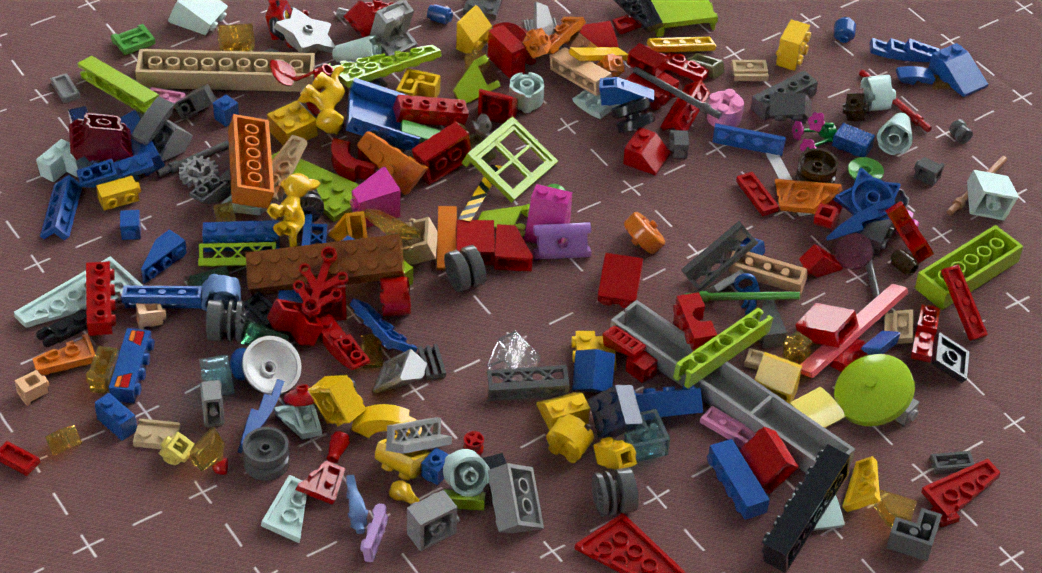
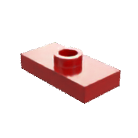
[0,441,41,476]

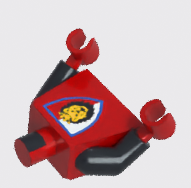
[265,0,309,48]

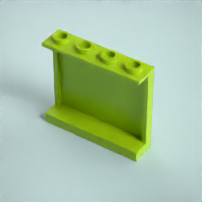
[651,0,718,37]

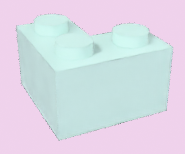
[36,139,92,182]

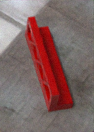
[660,80,710,131]

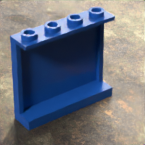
[346,78,420,150]

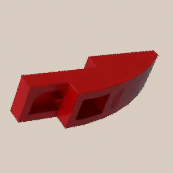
[911,304,941,363]
[318,314,370,370]

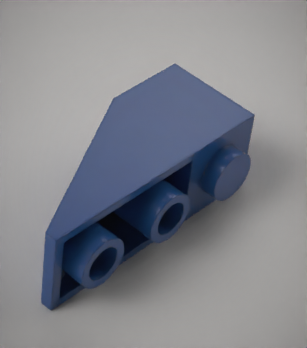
[599,77,654,106]
[141,229,187,284]

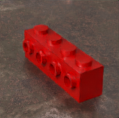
[393,94,469,127]
[86,261,116,336]

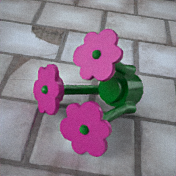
[792,112,837,152]

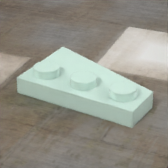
[261,475,307,543]

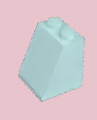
[168,0,228,35]
[967,170,1018,221]

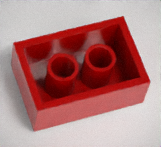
[412,122,472,185]

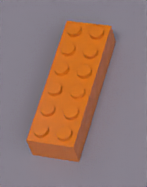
[228,114,274,209]

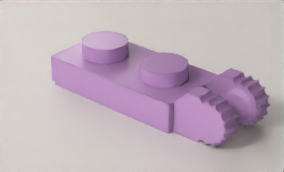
[360,503,388,562]

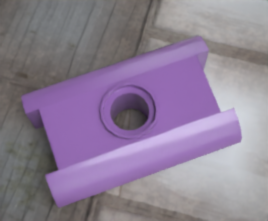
[533,222,591,260]

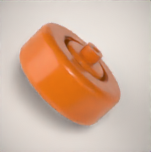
[624,212,665,254]

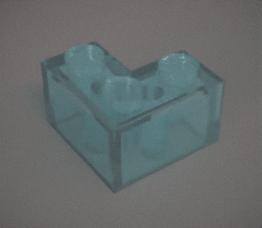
[624,409,670,462]

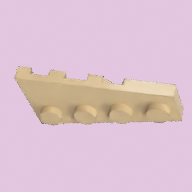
[272,135,308,202]

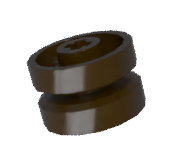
[795,148,839,184]

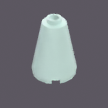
[332,35,382,63]
[877,113,913,155]

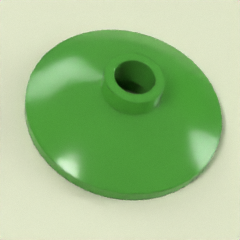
[848,157,884,179]

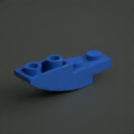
[76,151,155,188]

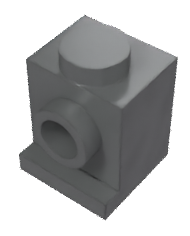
[669,130,689,158]
[914,157,945,187]

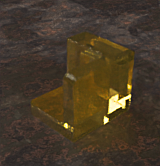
[45,425,82,456]

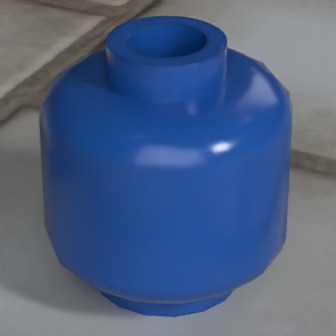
[834,17,856,43]

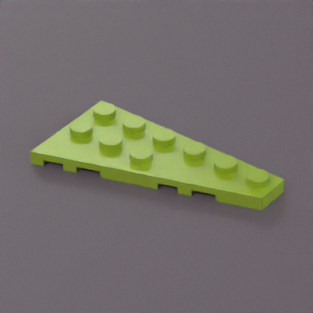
[329,45,442,88]
[271,152,359,222]

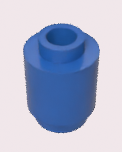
[427,4,453,24]

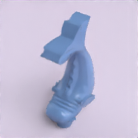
[346,475,368,534]

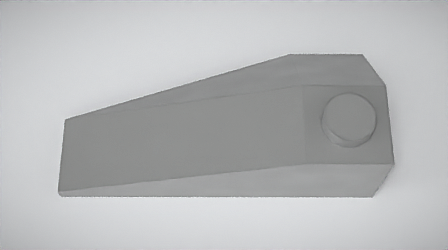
[136,111,193,161]

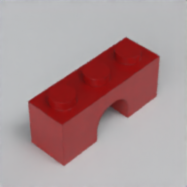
[673,292,717,352]

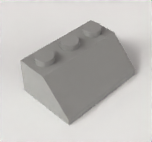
[488,463,544,533]

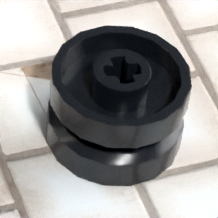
[611,97,655,133]

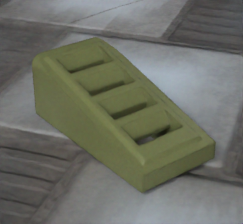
[687,53,724,79]

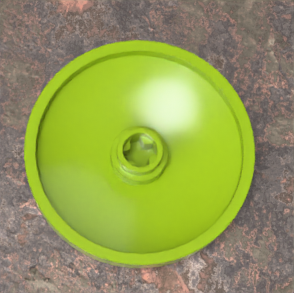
[834,354,915,426]

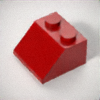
[478,89,518,124]
[623,127,671,176]

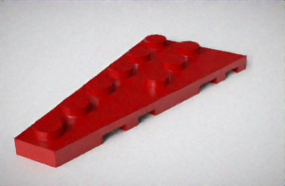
[574,513,686,573]

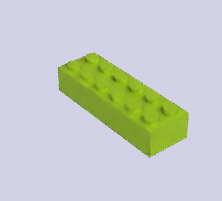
[915,225,1023,310]

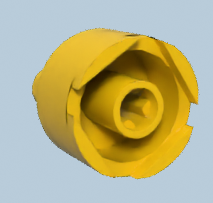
[546,414,594,463]

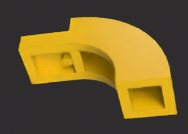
[351,404,422,438]

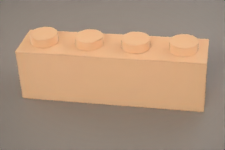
[549,47,612,96]
[729,251,807,295]

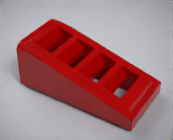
[602,325,647,358]

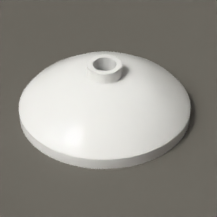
[242,336,301,395]

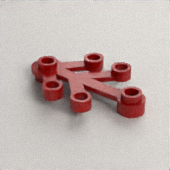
[293,246,349,317]

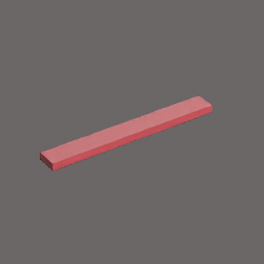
[800,284,908,378]

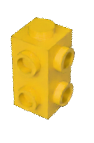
[96,176,141,211]
[593,437,637,470]

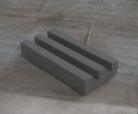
[418,344,446,380]
[929,451,975,474]

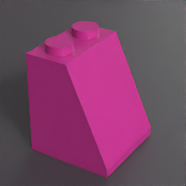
[350,167,400,228]
[524,184,572,244]

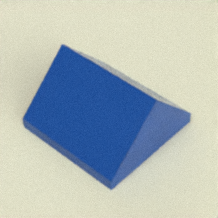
[572,349,615,393]

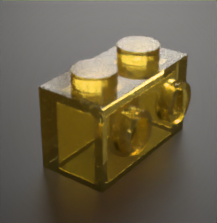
[217,23,255,52]
[86,346,119,394]

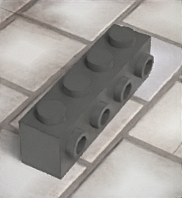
[751,71,818,121]

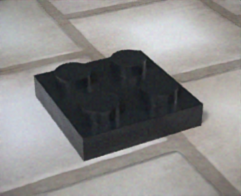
[931,332,969,383]

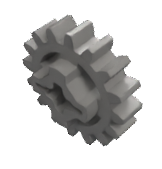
[179,156,219,188]

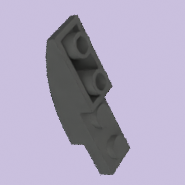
[189,169,231,204]

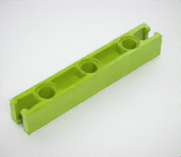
[77,56,159,115]
[673,308,773,388]

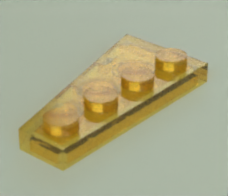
[364,209,421,240]

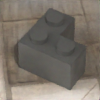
[770,93,812,124]
[886,508,942,561]

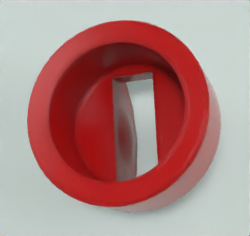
[212,458,228,475]

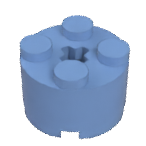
[201,274,241,312]

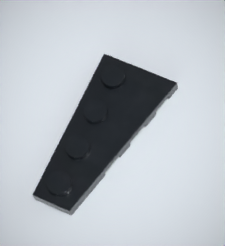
[613,0,664,32]

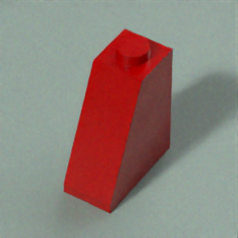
[494,224,533,272]

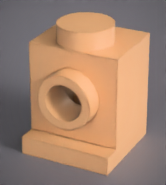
[136,303,166,330]
[15,370,49,406]

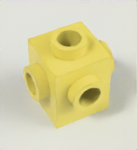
[158,432,194,466]

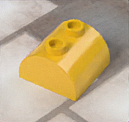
[375,435,431,481]

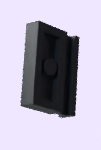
[244,291,273,335]

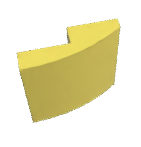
[789,387,846,428]

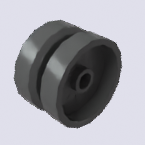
[444,245,486,292]
[242,427,290,481]

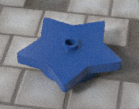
[834,168,901,234]

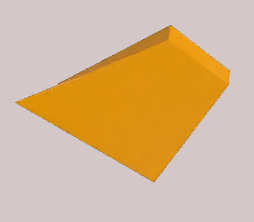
[327,211,368,241]

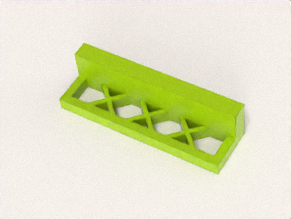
[198,242,276,267]

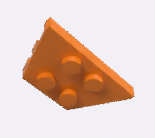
[775,179,842,214]

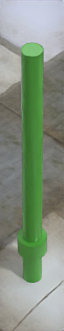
[685,291,800,302]

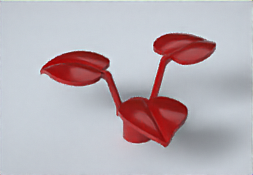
[270,59,334,116]

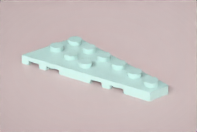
[14,256,143,328]

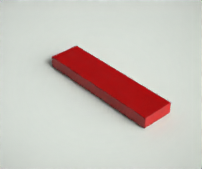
[941,264,988,342]

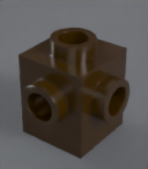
[843,93,869,122]

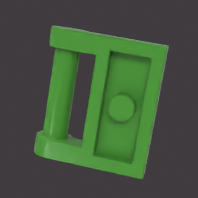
[111,24,156,55]

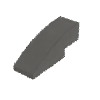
[130,96,175,146]

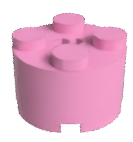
[707,89,744,127]

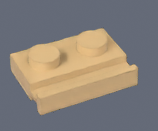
[731,60,769,81]
[884,309,914,344]
[133,419,181,449]

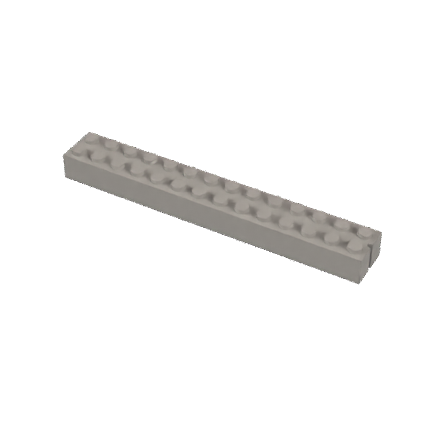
[610,300,855,473]

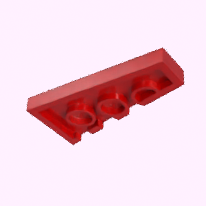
[921,458,1001,520]

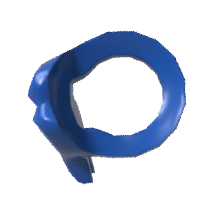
[734,273,760,315]

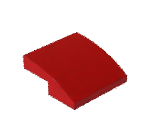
[579,21,619,48]

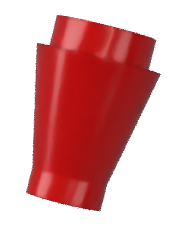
[326,431,350,463]

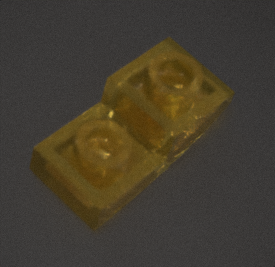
[361,334,383,368]

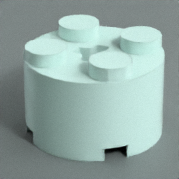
[509,72,544,113]
[860,75,896,111]
[443,449,490,497]

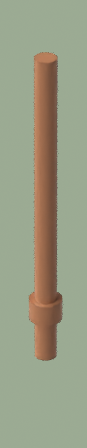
[946,156,1007,216]

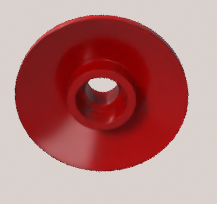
[283,384,315,407]

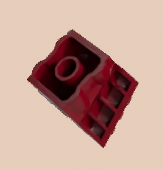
[69,113,133,162]

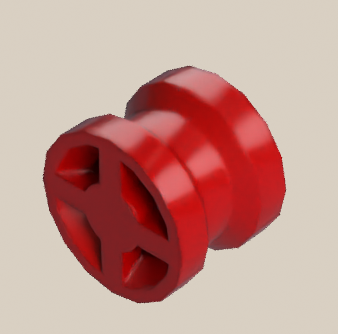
[463,431,484,456]

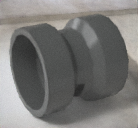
[949,119,973,144]

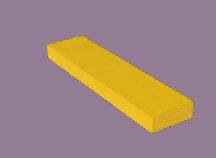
[647,37,716,52]
[568,47,628,61]

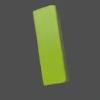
[444,489,485,511]

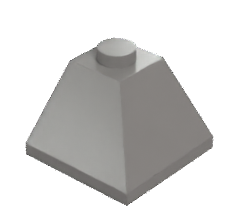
[373,349,427,393]

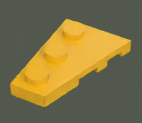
[842,456,880,512]

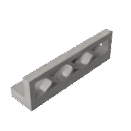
[386,417,452,454]

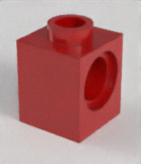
[625,351,658,383]

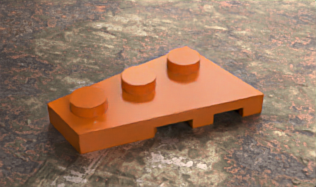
[547,17,586,54]
[32,333,97,376]

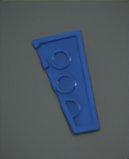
[350,298,418,353]

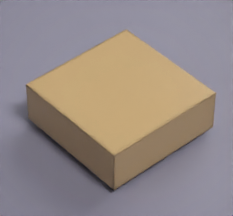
[744,348,764,370]

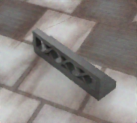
[681,221,758,292]
[487,365,570,401]

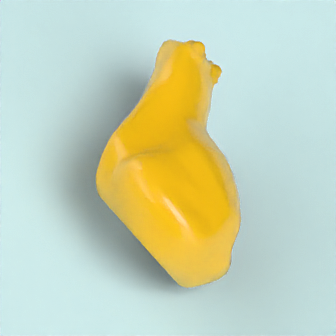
[389,480,419,504]

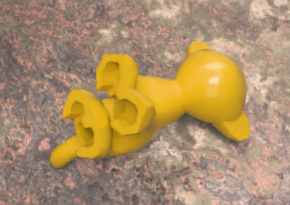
[297,65,345,135]
[267,173,320,247]

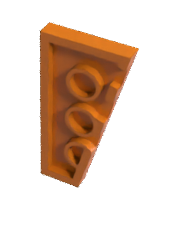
[357,131,428,195]

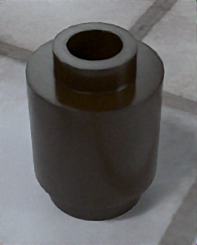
[891,249,919,276]

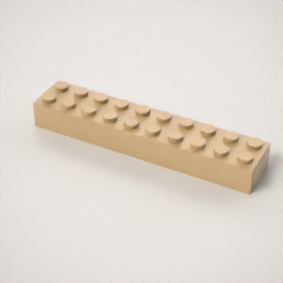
[135,49,315,92]

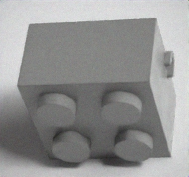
[407,490,460,551]

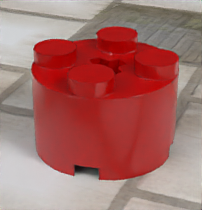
[343,0,375,37]
[380,276,411,317]

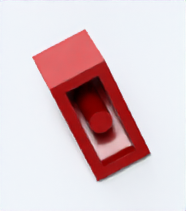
[799,244,843,278]

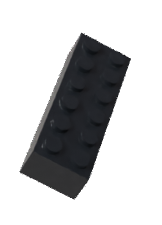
[762,444,850,573]

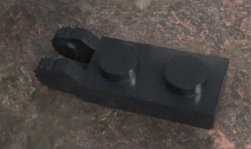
[36,309,88,347]

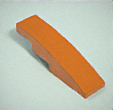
[437,206,457,271]

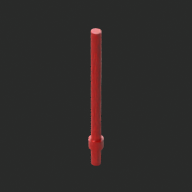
[859,69,932,133]

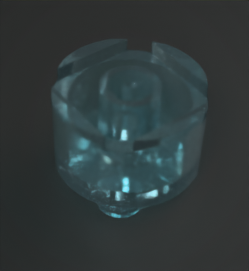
[199,354,235,396]

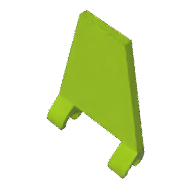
[453,55,501,103]
[478,204,530,237]

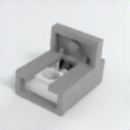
[370,0,418,56]

